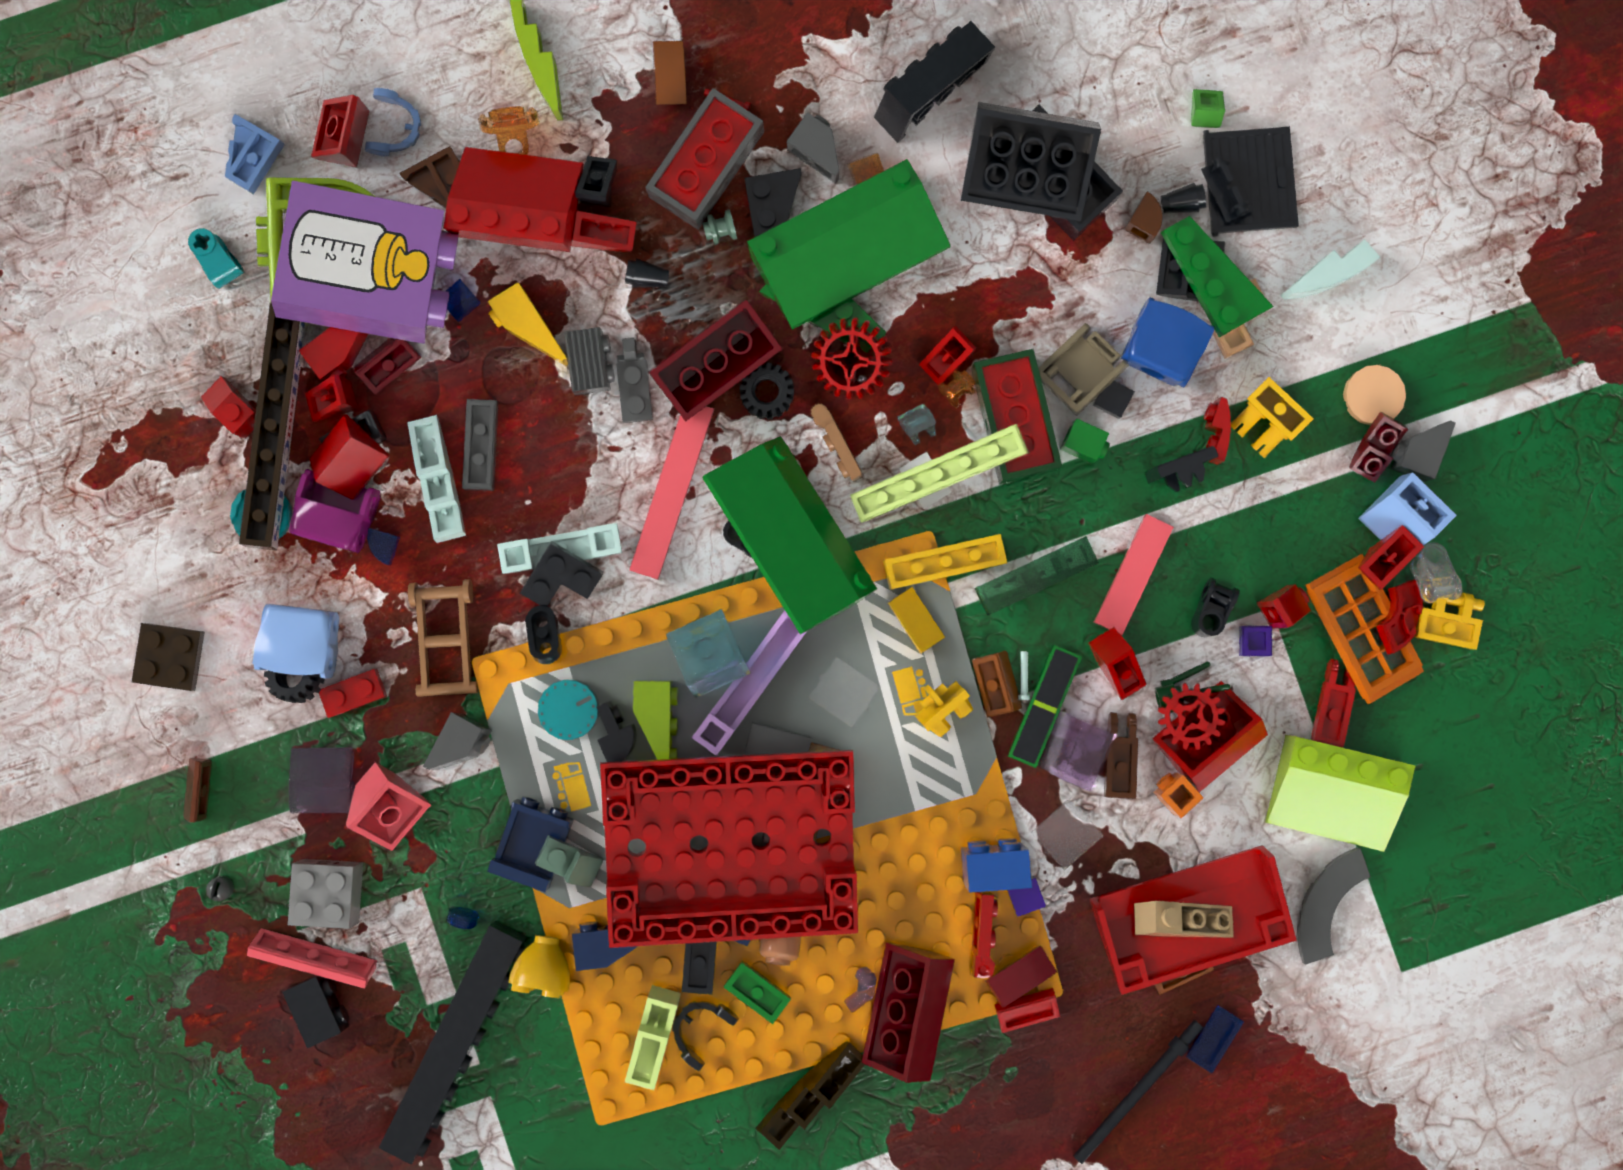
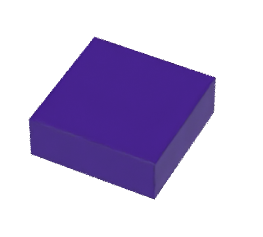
[1239,626,1272,656]
[1007,876,1046,917]

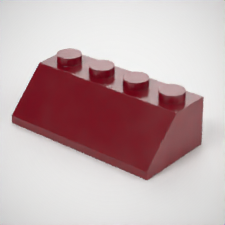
[648,299,782,422]
[862,942,955,1083]

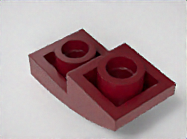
[1349,412,1408,483]
[985,945,1057,1007]

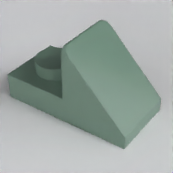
[535,835,604,888]

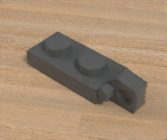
[616,337,653,423]

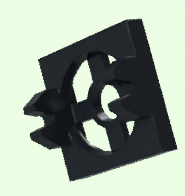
[1145,446,1219,492]

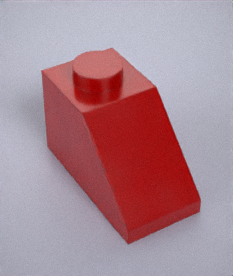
[201,376,256,439]
[1256,584,1311,629]
[1089,627,1147,700]

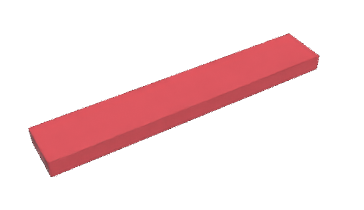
[629,406,714,580]

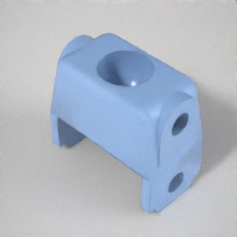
[252,604,339,679]

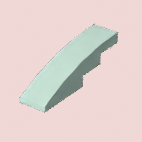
[407,415,466,543]

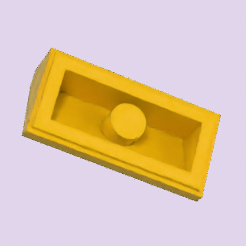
[887,587,945,654]

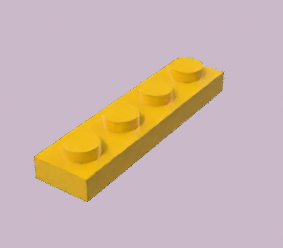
[883,534,1007,590]

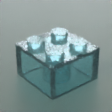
[666,609,751,698]

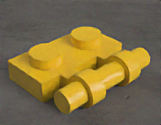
[1414,587,1485,650]

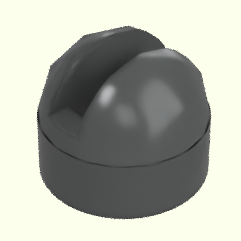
[206,876,234,901]

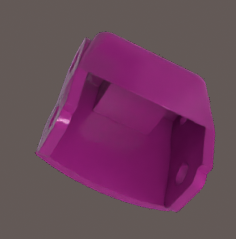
[289,469,381,553]

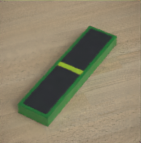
[1007,645,1082,768]

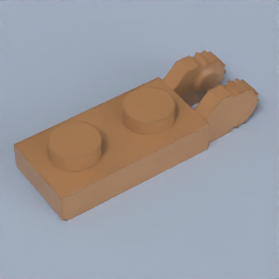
[811,403,863,482]

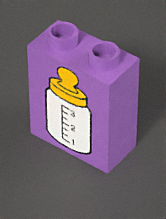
[271,180,459,344]

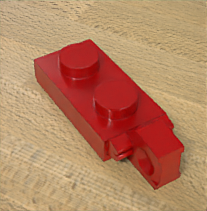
[972,891,998,979]

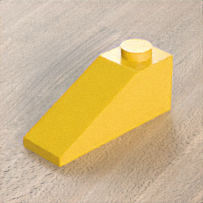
[488,282,568,366]

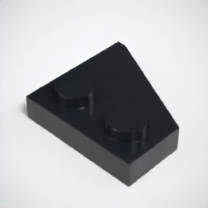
[744,168,802,237]

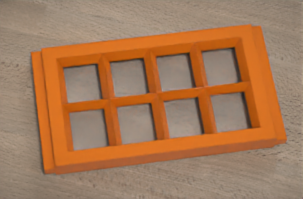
[1305,554,1424,704]

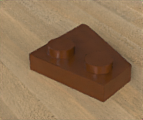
[400,146,460,209]

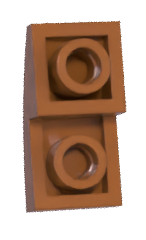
[653,41,686,104]

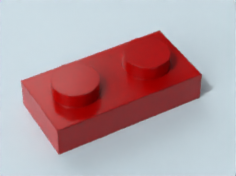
[319,668,387,718]

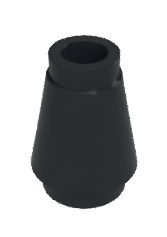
[1161,183,1206,214]
[625,258,669,288]

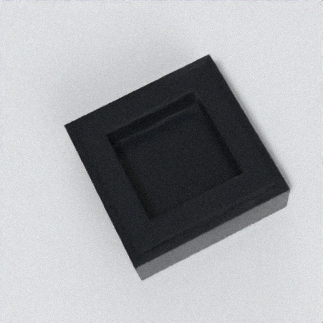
[1093,381,1135,419]

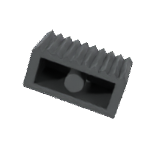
[564,327,615,396]

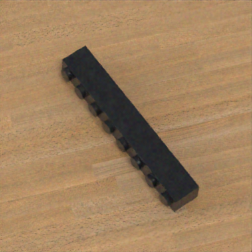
[379,921,527,1164]

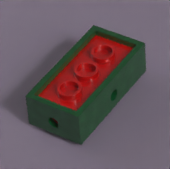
[971,348,1062,484]

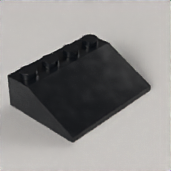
[961,102,1101,221]

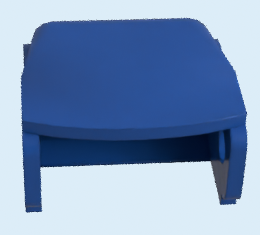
[1121,297,1215,388]

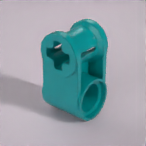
[188,228,245,289]

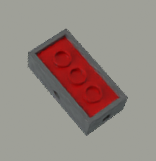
[645,88,764,230]

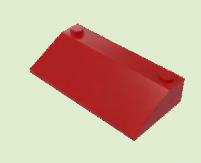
[1089,845,1297,995]

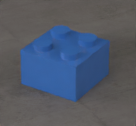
[961,838,1032,893]

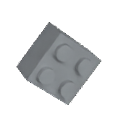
[288,859,363,929]

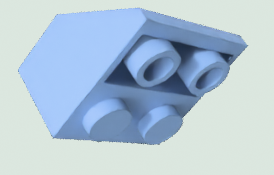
[1358,472,1457,546]

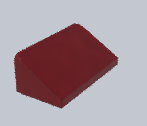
[353,338,421,395]

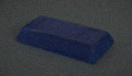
[1186,1005,1244,1073]

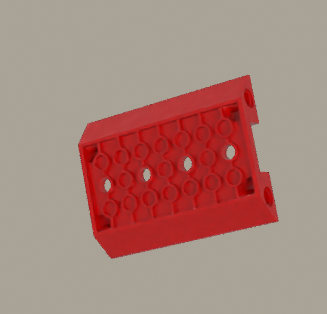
[600,750,858,948]

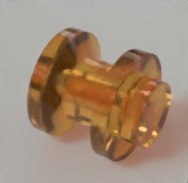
[937,370,976,408]

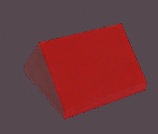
[311,95,370,168]
[310,414,390,500]

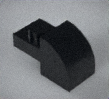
[596,701,637,762]

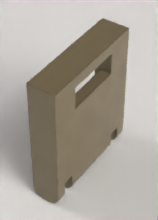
[1038,323,1129,416]

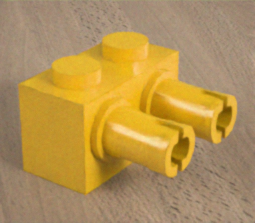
[1231,377,1314,458]

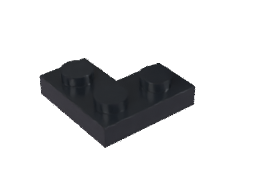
[520,541,604,606]

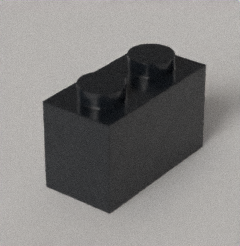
[282,975,349,1049]

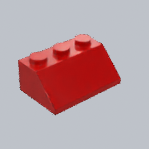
[1152,681,1268,793]

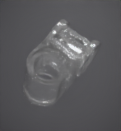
[1410,543,1462,603]

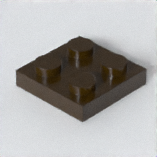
[132,623,205,691]

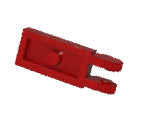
[1311,659,1356,748]

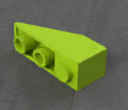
[633,680,678,760]

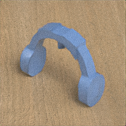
[365,88,421,156]

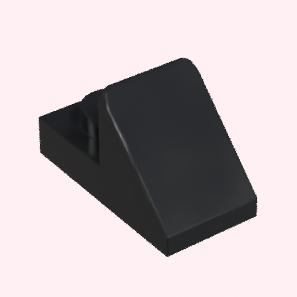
[575,156,617,207]

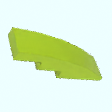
[510,0,563,121]

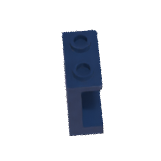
[487,797,574,892]

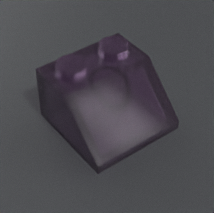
[1037,710,1117,792]

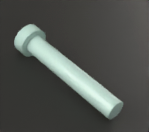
[1018,651,1030,700]

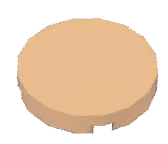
[1343,365,1406,426]

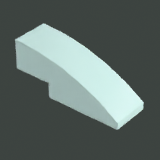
[1281,239,1380,300]

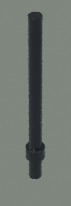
[1073,1019,1204,1164]

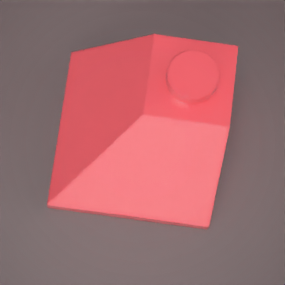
[346,762,431,851]

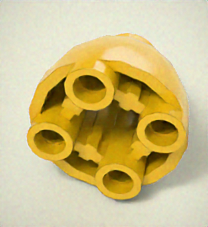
[508,935,570,998]

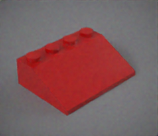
[443,147,584,252]

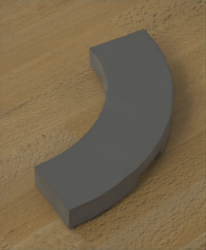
[1297,847,1371,965]

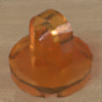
[478,106,540,155]

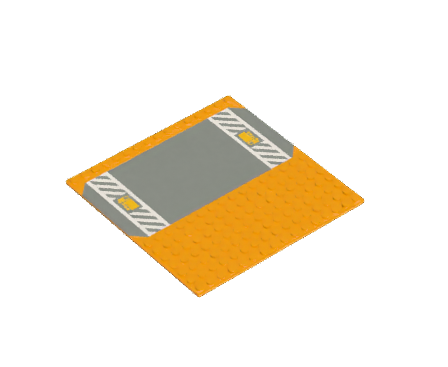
[472,531,1063,1126]

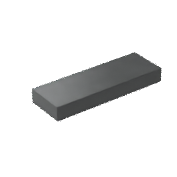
[462,399,499,491]

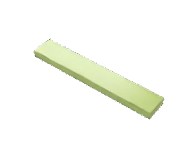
[850,424,1029,523]

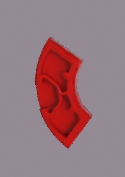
[1376,578,1423,655]

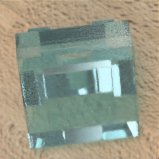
[897,404,936,445]

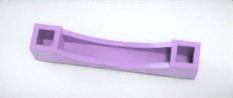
[692,610,807,756]

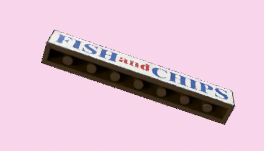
[239,303,306,551]

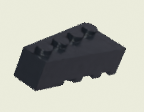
[874,21,995,143]

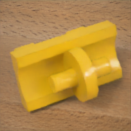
[915,681,973,737]

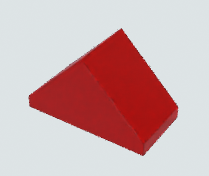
[919,326,976,386]
[305,375,358,422]
[1358,525,1424,590]

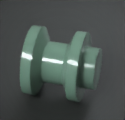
[702,209,737,245]

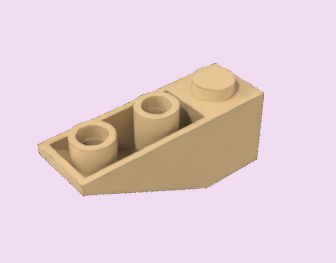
[1134,901,1233,938]

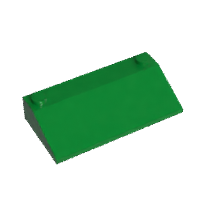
[747,159,951,330]
[702,436,877,635]

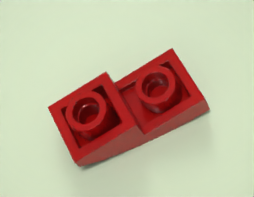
[1204,397,1231,465]

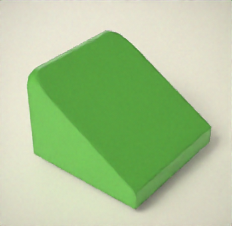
[1191,89,1225,128]

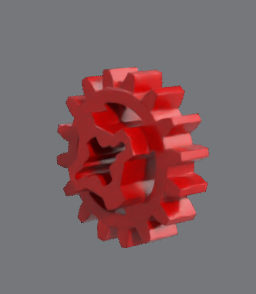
[1158,683,1226,750]

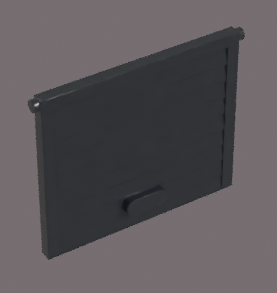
[1203,126,1299,237]

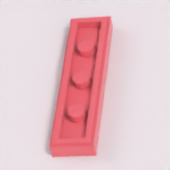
[1093,514,1174,635]
[247,928,377,989]

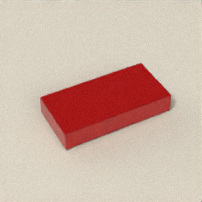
[994,988,1060,1033]

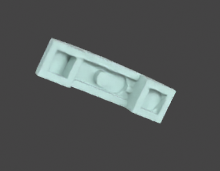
[497,523,622,574]

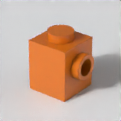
[1153,772,1204,818]

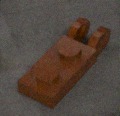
[1104,712,1138,799]

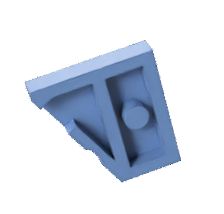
[225,114,285,195]

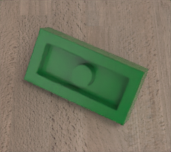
[724,960,791,1024]

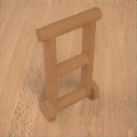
[408,579,478,697]

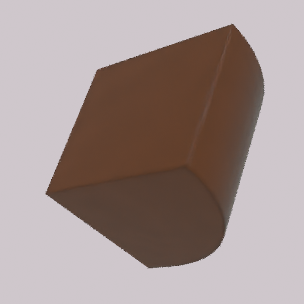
[1124,191,1163,244]

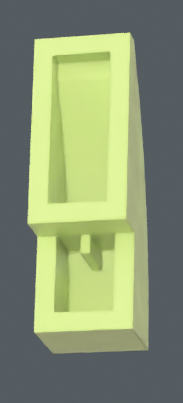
[625,985,681,1090]

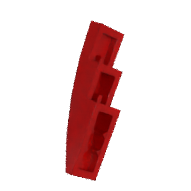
[571,211,636,252]

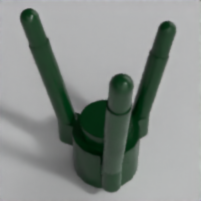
[1155,661,1231,713]

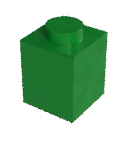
[1060,418,1110,464]

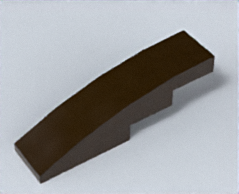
[755,1041,865,1150]

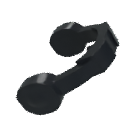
[672,1001,739,1071]

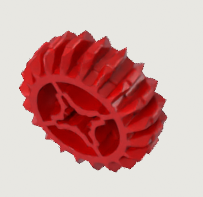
[811,317,893,400]

